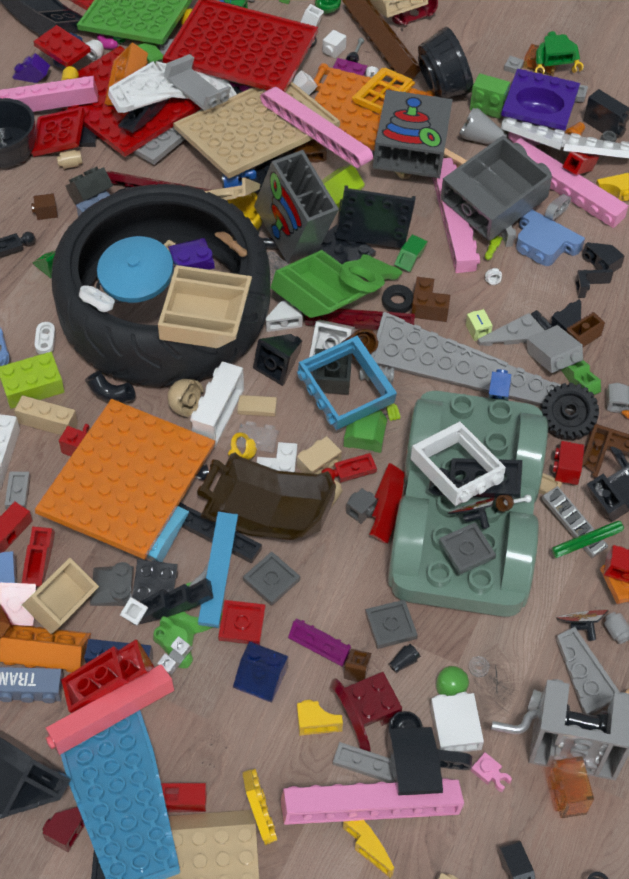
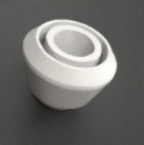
[85,40,104,61]

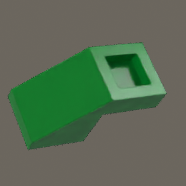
[394,234,428,272]

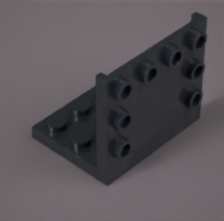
[336,185,416,248]

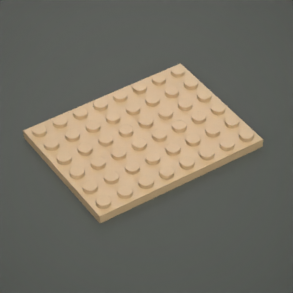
[173,81,340,179]

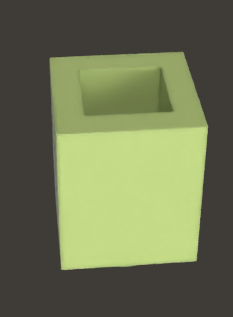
[466,309,493,341]

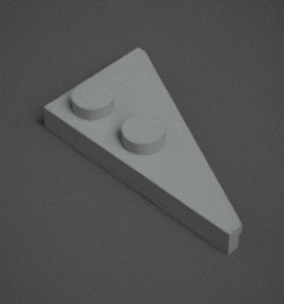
[477,313,545,346]

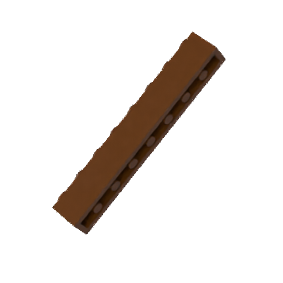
[342,0,421,79]

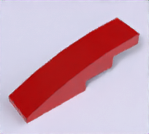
[369,463,404,544]

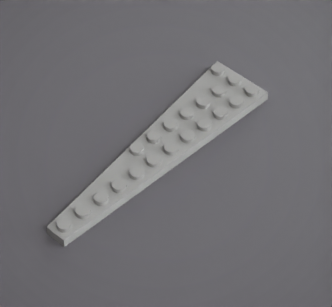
[371,312,575,414]

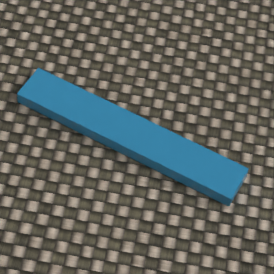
[198,512,238,628]

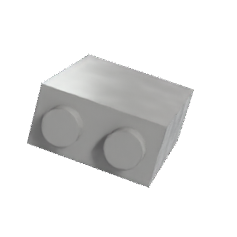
[526,325,583,373]

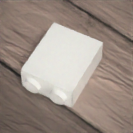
[430,692,484,752]

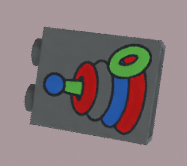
[373,90,453,178]
[254,150,339,264]

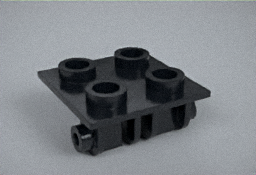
[132,559,178,601]

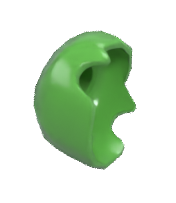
[435,666,469,696]

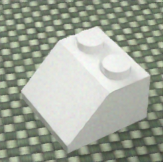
[309,320,355,357]

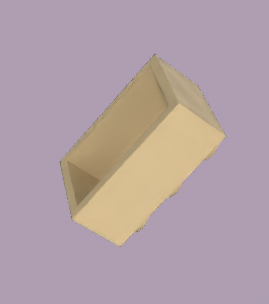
[22,558,99,634]

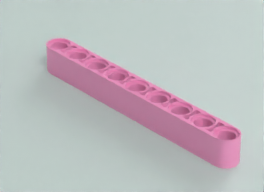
[260,87,373,168]

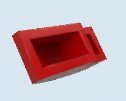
[21,526,55,587]

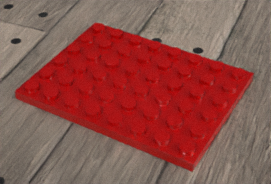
[163,0,318,92]
[61,46,202,157]

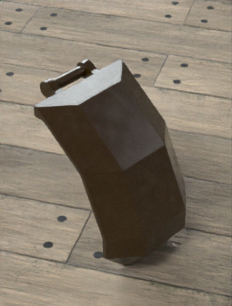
[197,452,336,540]

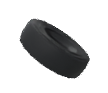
[382,284,414,313]

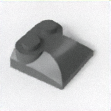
[90,562,134,606]

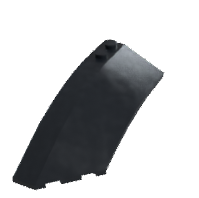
[0,0,83,36]
[0,730,71,819]

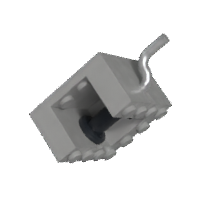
[491,679,629,781]

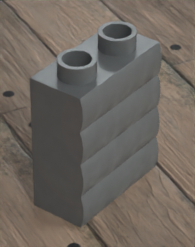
[441,136,552,240]

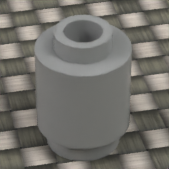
[604,612,629,644]

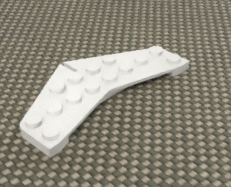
[108,61,237,113]
[501,117,629,158]

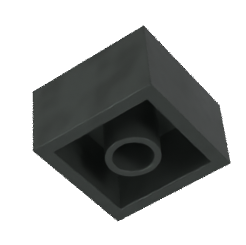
[65,166,113,204]
[313,348,352,395]

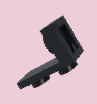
[575,269,613,298]

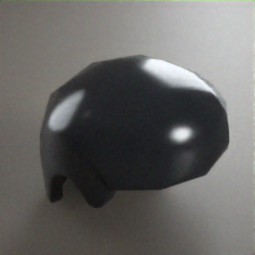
[389,711,423,729]

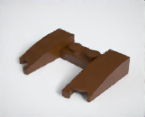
[582,424,629,479]

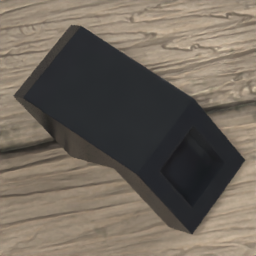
[498,840,535,879]

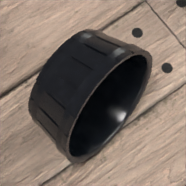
[418,26,474,98]
[0,98,35,168]

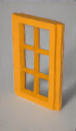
[352,68,415,114]

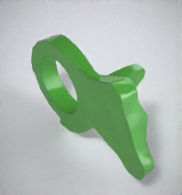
[339,254,403,292]
[153,582,222,668]

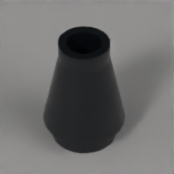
[389,644,421,674]

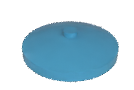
[97,236,174,303]

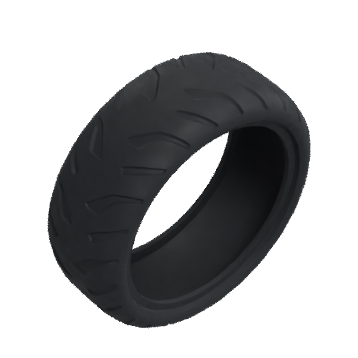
[52,184,271,387]

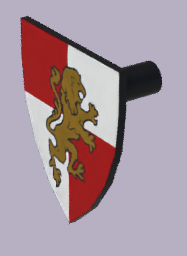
[447,498,495,529]
[556,610,609,641]

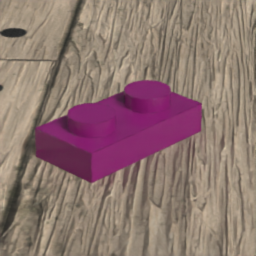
[333,58,368,76]

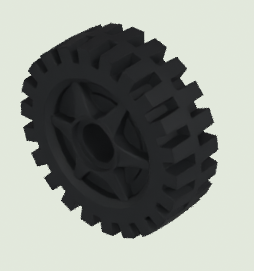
[542,383,599,441]

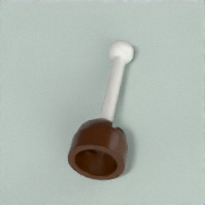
[496,495,532,512]

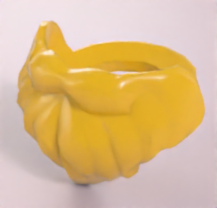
[228,432,257,460]

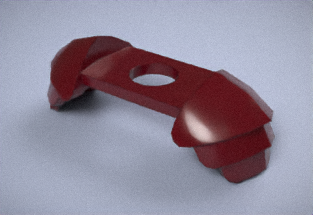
[392,0,438,25]

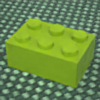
[0,351,65,409]

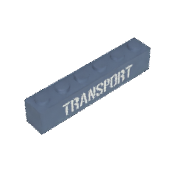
[0,667,64,703]

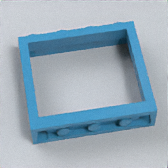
[297,336,397,430]

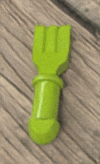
[484,236,503,260]
[386,403,401,421]

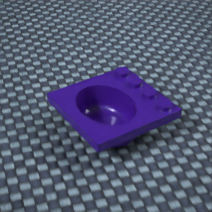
[501,68,580,131]

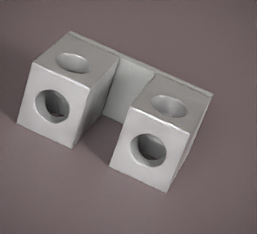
[157,636,193,674]

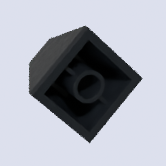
[253,334,303,386]

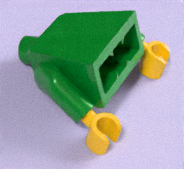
[534,31,583,74]

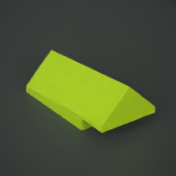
[321,164,365,208]

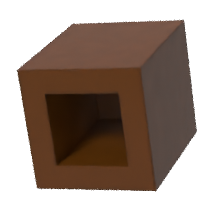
[31,193,58,220]

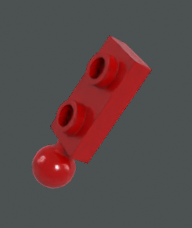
[321,453,377,483]

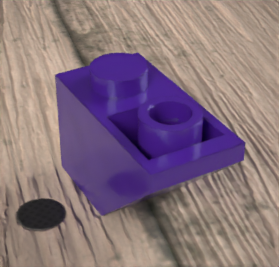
[12,53,50,83]

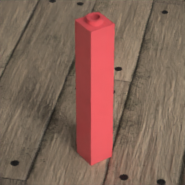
[45,664,174,755]

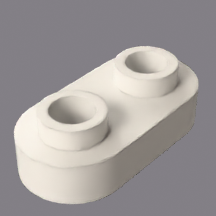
[79,286,115,312]
[35,322,56,354]

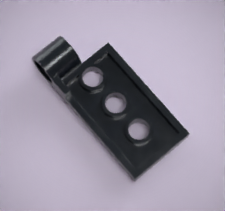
[428,458,523,498]

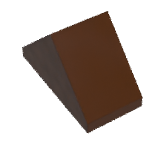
[344,649,372,682]

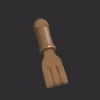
[215,232,247,257]

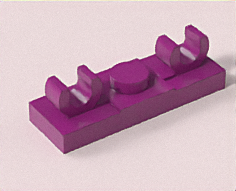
[288,618,351,667]

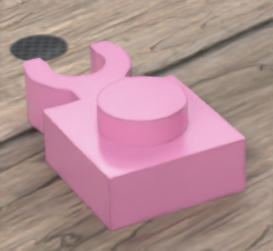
[471,753,512,792]

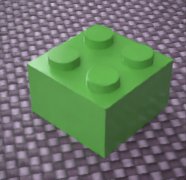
[470,73,510,119]

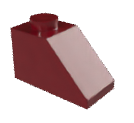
[43,807,85,852]

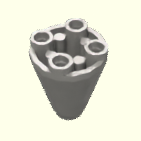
[459,108,507,145]

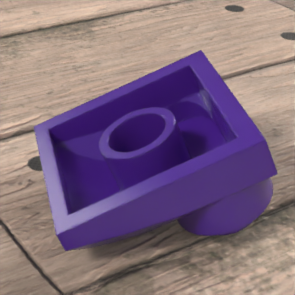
[168,238,215,270]

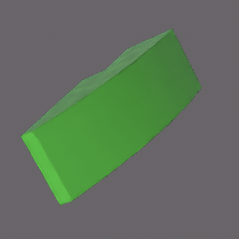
[561,360,601,395]

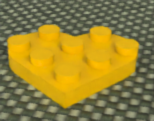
[242,769,278,845]

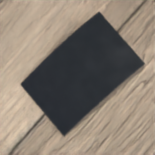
[387,727,443,796]

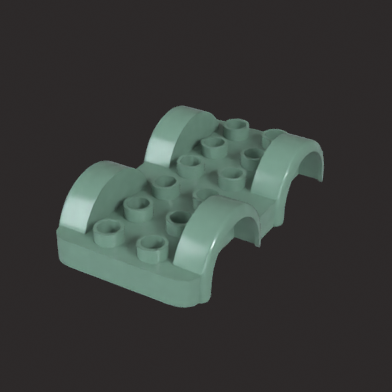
[388,391,548,617]

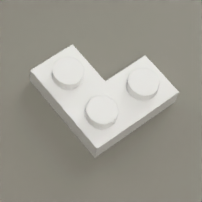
[257,442,297,472]

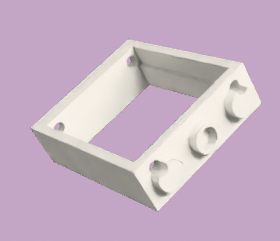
[411,422,506,506]

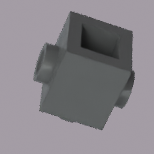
[346,488,377,524]

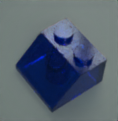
[233,641,288,703]

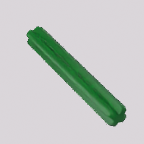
[551,521,624,558]

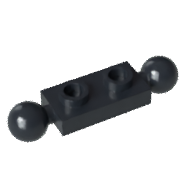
[0,232,35,257]

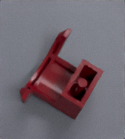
[330,672,402,752]

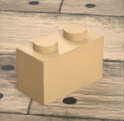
[297,436,342,474]

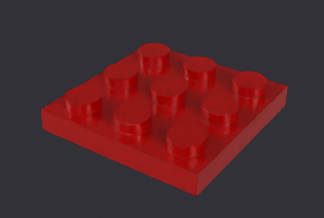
[31,107,85,157]

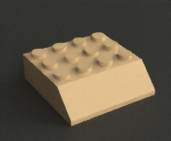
[158,265,252,348]
[166,810,259,879]

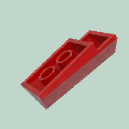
[61,639,154,713]

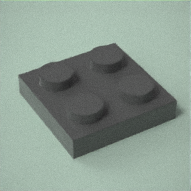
[439,523,496,575]
[243,551,300,606]
[365,599,418,649]

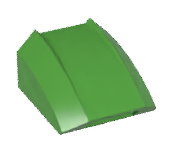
[344,410,387,453]

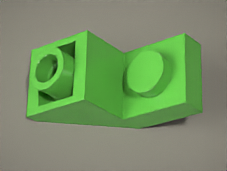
[137,42,163,64]

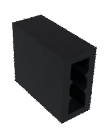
[583,89,629,138]

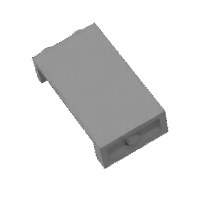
[163,54,231,111]

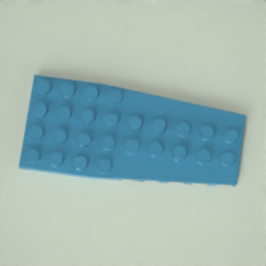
[61,710,180,879]

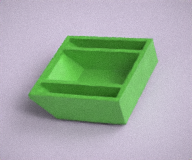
[271,250,371,318]

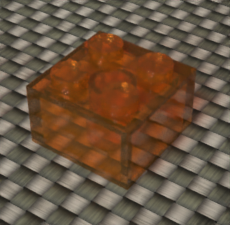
[548,756,594,819]

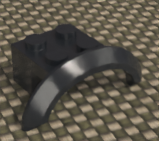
[587,447,629,522]

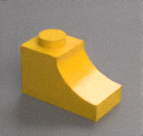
[596,173,629,201]
[297,700,343,736]

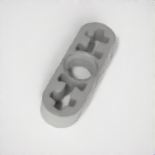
[545,194,571,220]

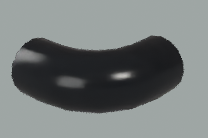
[85,371,136,403]

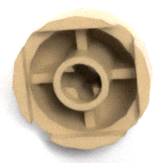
[168,379,203,417]

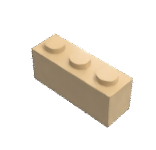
[14,395,78,435]

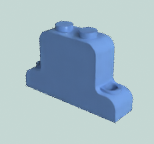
[516,210,585,266]

